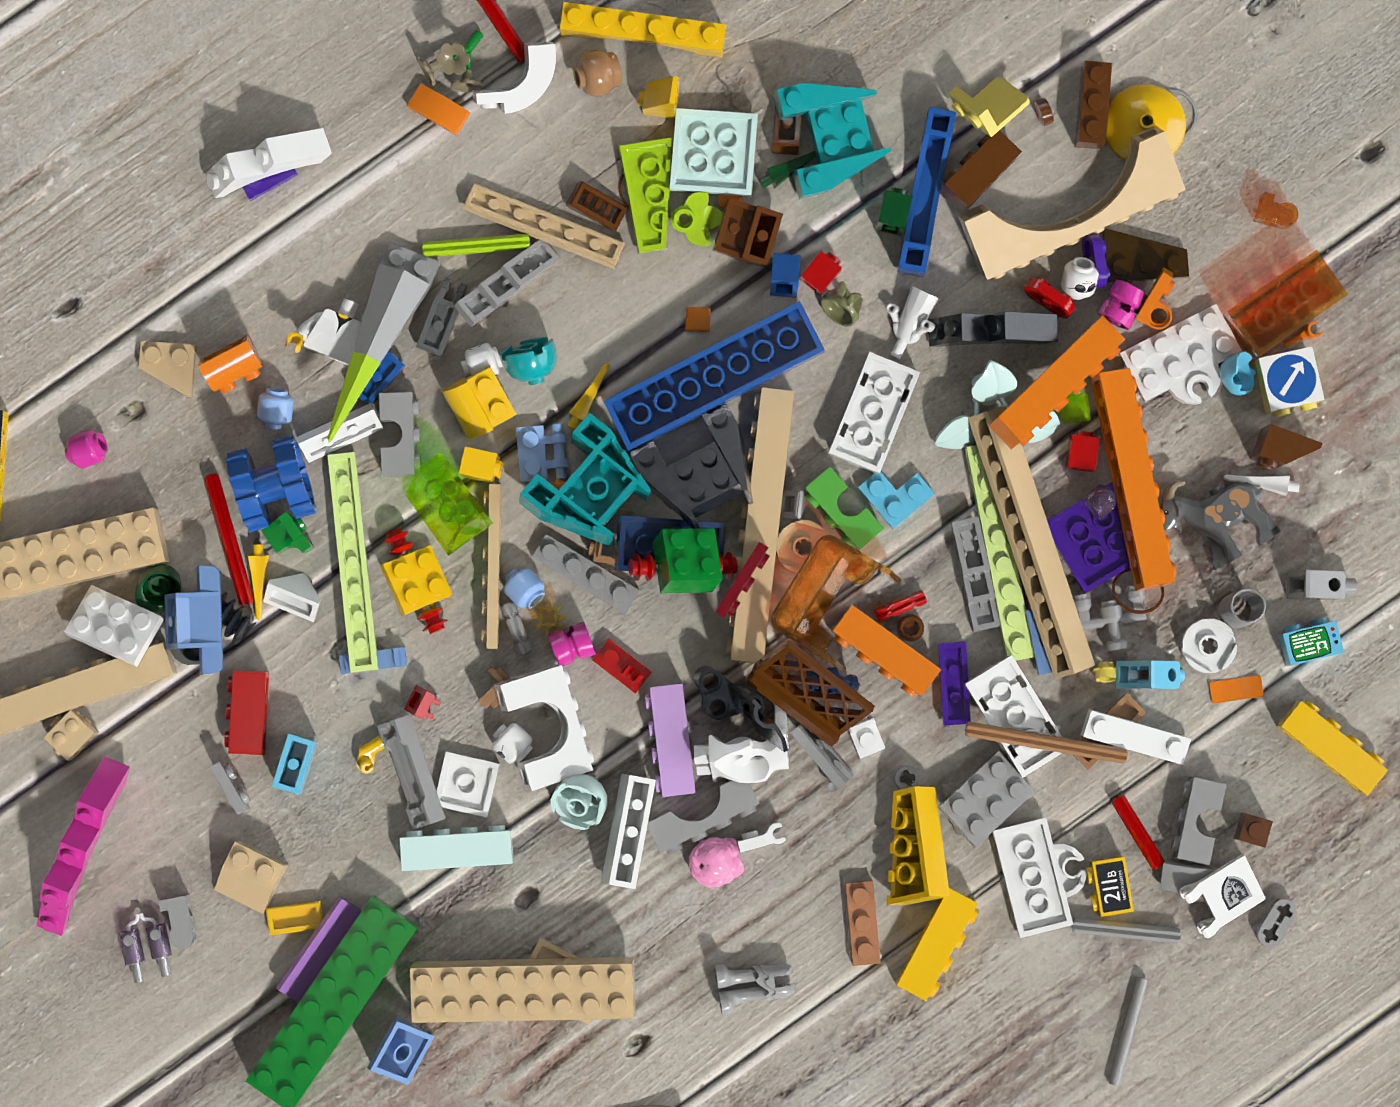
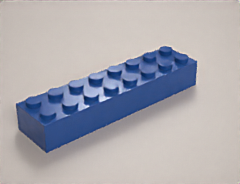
[603,301,826,451]

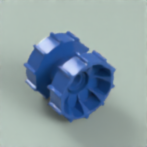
[225,434,316,533]

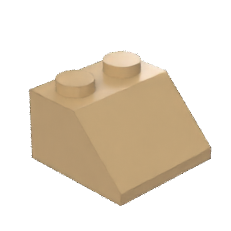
[214,840,288,914]

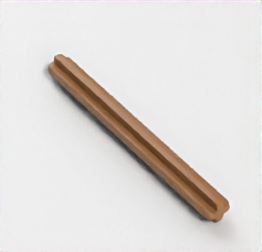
[965,721,1128,763]

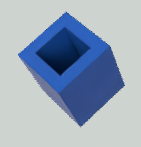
[770,253,801,298]

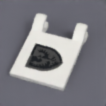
[1179,854,1266,938]

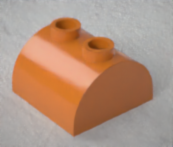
[198,335,263,394]

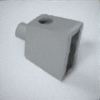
[1287,570,1357,600]

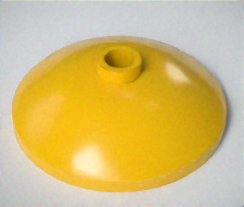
[1106,84,1186,161]

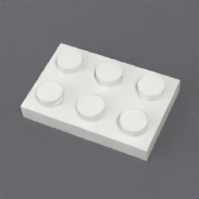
[64,585,164,667]

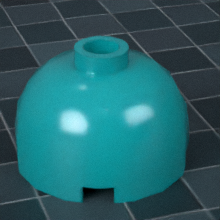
[500,337,557,385]

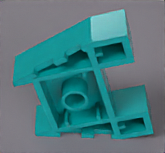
[773,83,891,199]
[519,413,651,546]

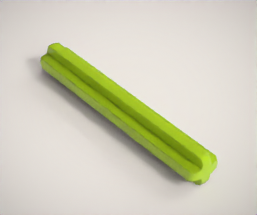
[422,234,530,257]

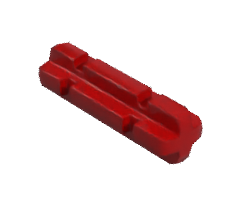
[874,590,927,622]

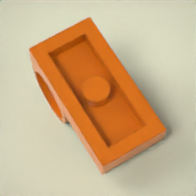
[1135,267,1175,329]

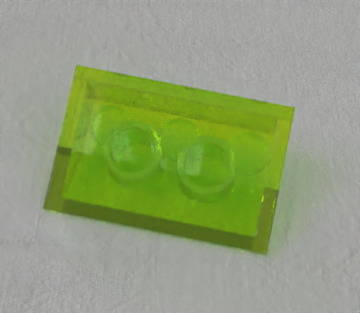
[405,452,493,556]

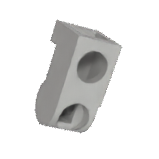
[158,894,196,948]

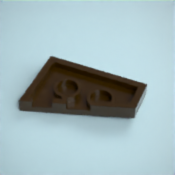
[1103,228,1189,283]

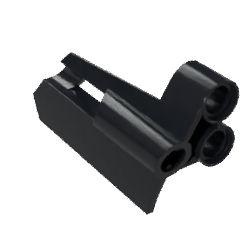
[694,666,788,752]

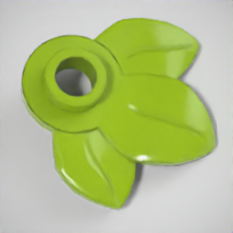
[671,192,723,246]

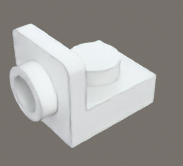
[848,716,885,759]

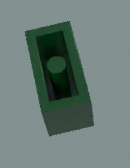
[875,188,913,236]

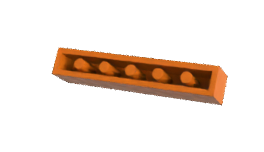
[988,316,1125,450]

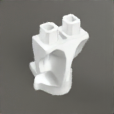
[694,705,789,783]

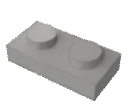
[210,761,251,815]

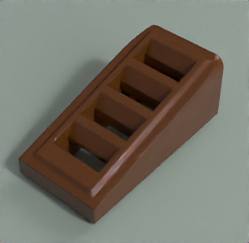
[565,181,628,232]

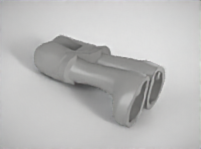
[714,964,795,1016]

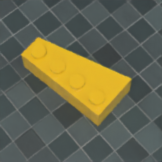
[886,786,950,905]

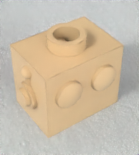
[44,710,99,761]

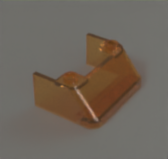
[771,535,901,673]

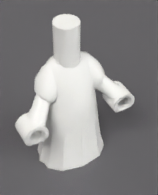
[886,286,940,359]

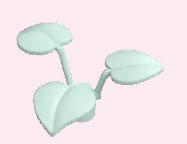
[934,360,1061,449]

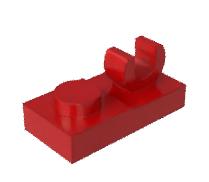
[592,639,652,694]

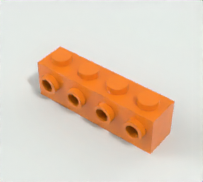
[832,605,941,697]

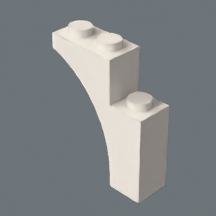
[206,128,332,198]

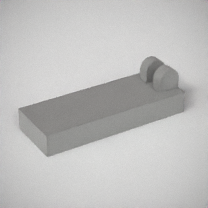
[791,724,854,792]

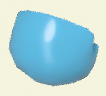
[1220,351,1257,396]

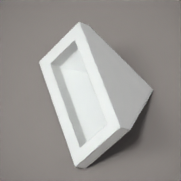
[263,573,321,622]

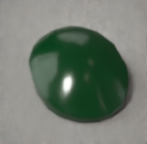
[135,564,181,614]

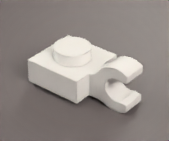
[737,823,786,852]

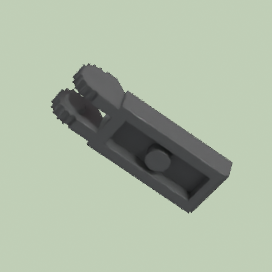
[416,277,467,357]

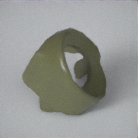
[821,281,863,327]

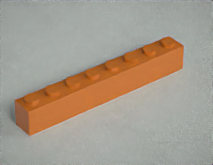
[1091,368,1176,591]

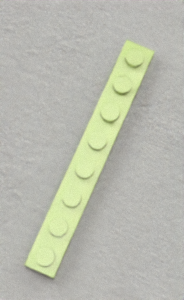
[965,445,1035,661]
[327,452,379,673]

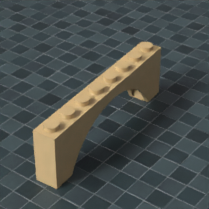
[958,126,1186,280]

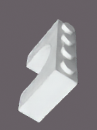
[493,664,594,791]

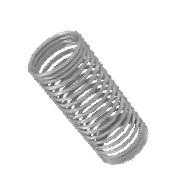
[1218,587,1266,629]

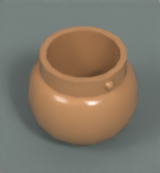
[573,50,622,97]

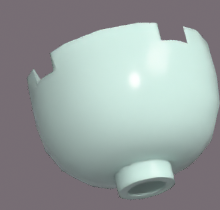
[551,774,607,830]

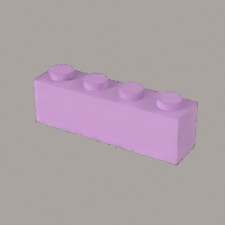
[645,684,695,797]

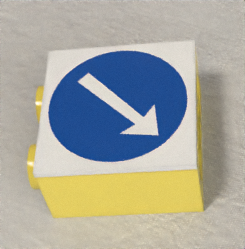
[1254,347,1325,417]

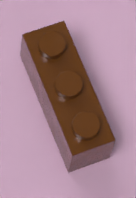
[1075,61,1112,150]
[939,130,1022,214]

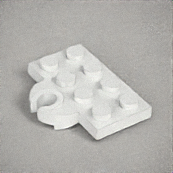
[1119,304,1242,405]
[992,817,1087,938]

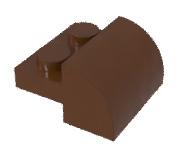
[712,198,783,267]

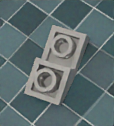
[1160,860,1218,895]

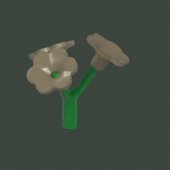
[416,30,483,93]

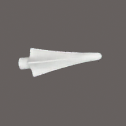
[1223,475,1300,496]

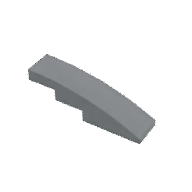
[454,240,560,327]
[951,516,1001,633]

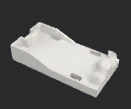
[828,352,920,474]
[964,655,1063,778]

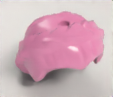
[689,837,744,888]

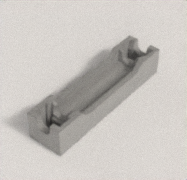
[377,715,446,830]

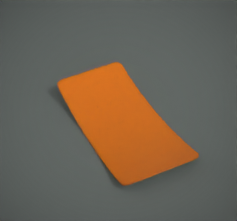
[1209,675,1264,704]

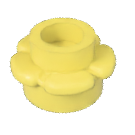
[1093,661,1116,682]

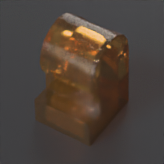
[1254,192,1299,229]

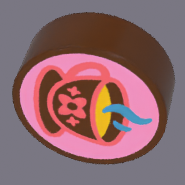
[1034,97,1054,126]

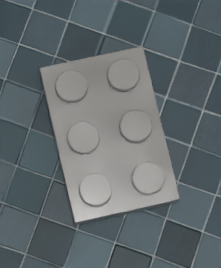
[938,751,1035,847]

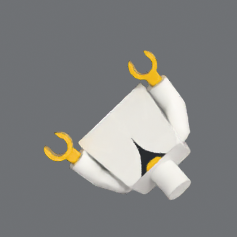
[285,298,362,366]

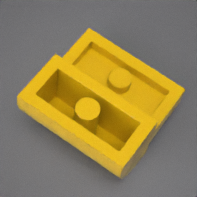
[441,366,517,439]

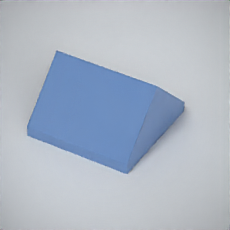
[367,1015,435,1085]

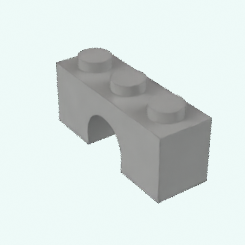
[379,392,421,477]
[1170,776,1227,865]

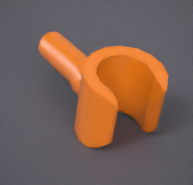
[1283,321,1323,348]

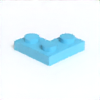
[858,471,935,529]

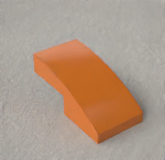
[407,83,470,136]

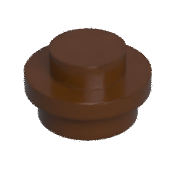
[897,614,924,642]

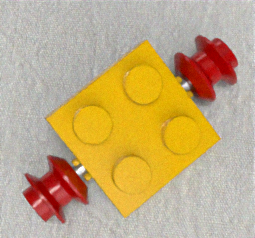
[380,528,453,635]

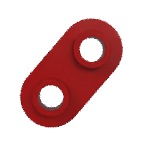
[1023,277,1075,319]

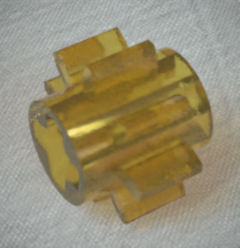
[531,600,566,634]

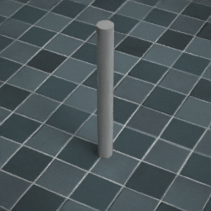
[1109,977,1148,1086]

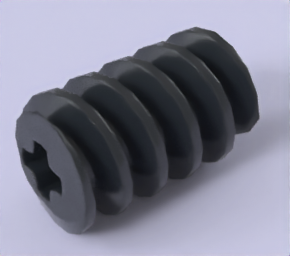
[221,592,256,645]

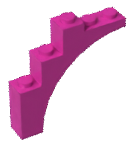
[37,756,130,936]

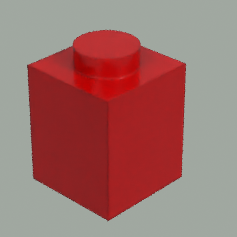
[800,251,842,297]
[1065,430,1100,472]

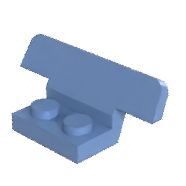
[164,565,223,675]

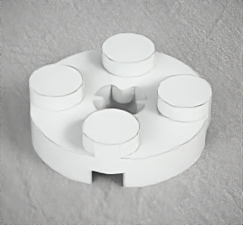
[1180,619,1237,673]

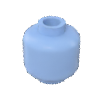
[257,388,294,429]
[504,568,545,609]

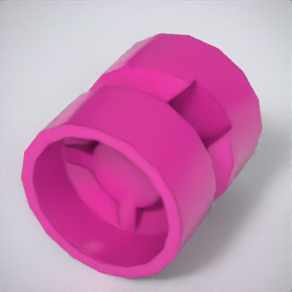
[1098,280,1147,330]
[548,621,596,667]

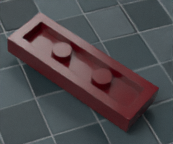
[715,542,770,618]

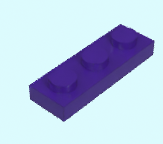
[938,642,971,726]

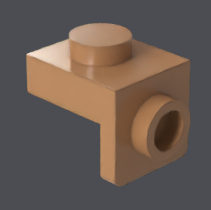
[478,666,510,709]

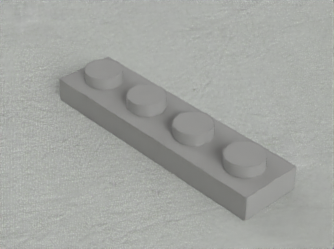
[532,534,640,614]

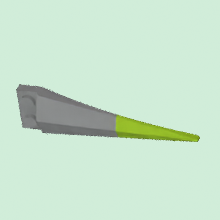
[327,242,440,443]

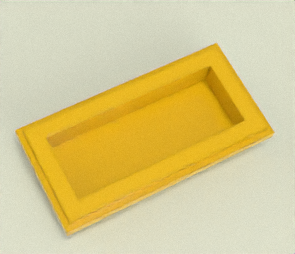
[266,901,323,936]

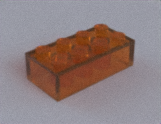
[1223,250,1348,360]

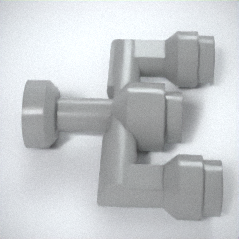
[1072,586,1147,651]

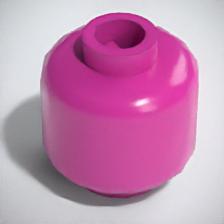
[65,429,108,469]

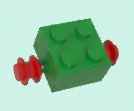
[628,528,738,593]

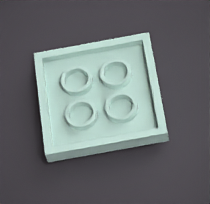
[670,108,758,197]

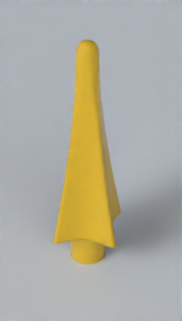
[567,363,609,430]
[248,544,269,620]

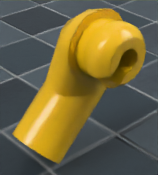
[356,735,385,774]

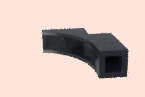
[928,311,1058,347]

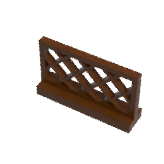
[747,640,875,747]

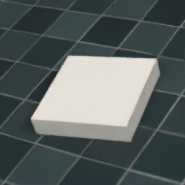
[437,751,500,818]

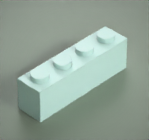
[400,825,514,871]

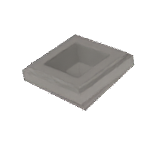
[780,490,806,519]

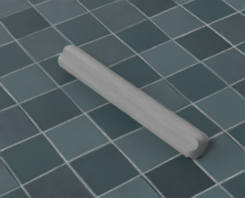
[1072,918,1181,943]

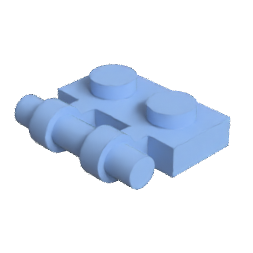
[516,424,569,483]

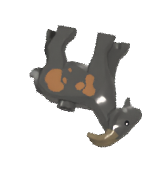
[1160,480,1281,570]

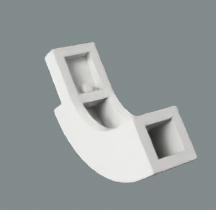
[473,41,556,113]

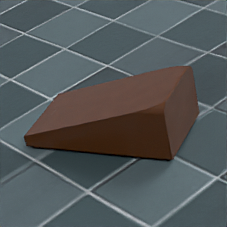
[771,105,802,155]

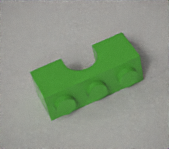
[804,467,884,551]

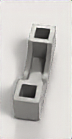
[647,780,759,855]

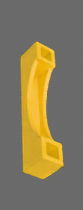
[560,2,726,58]

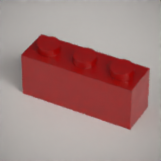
[224,671,269,755]

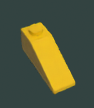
[638,76,679,119]

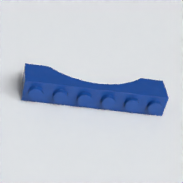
[897,107,956,277]

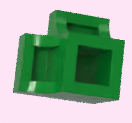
[261,512,314,555]

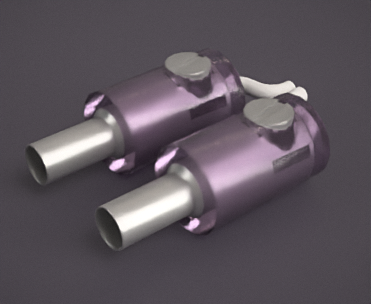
[119,913,172,983]

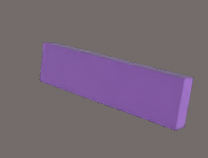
[276,896,362,1002]

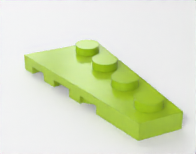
[619,137,673,254]

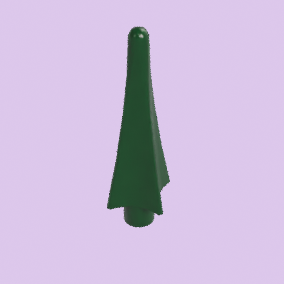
[759,151,816,189]

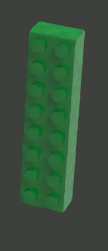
[245,895,420,1107]

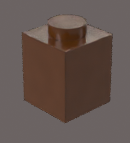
[1233,812,1273,848]

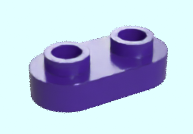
[1082,234,1110,289]

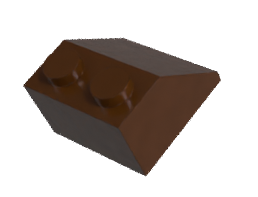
[1250,424,1323,471]

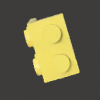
[948,77,1030,137]

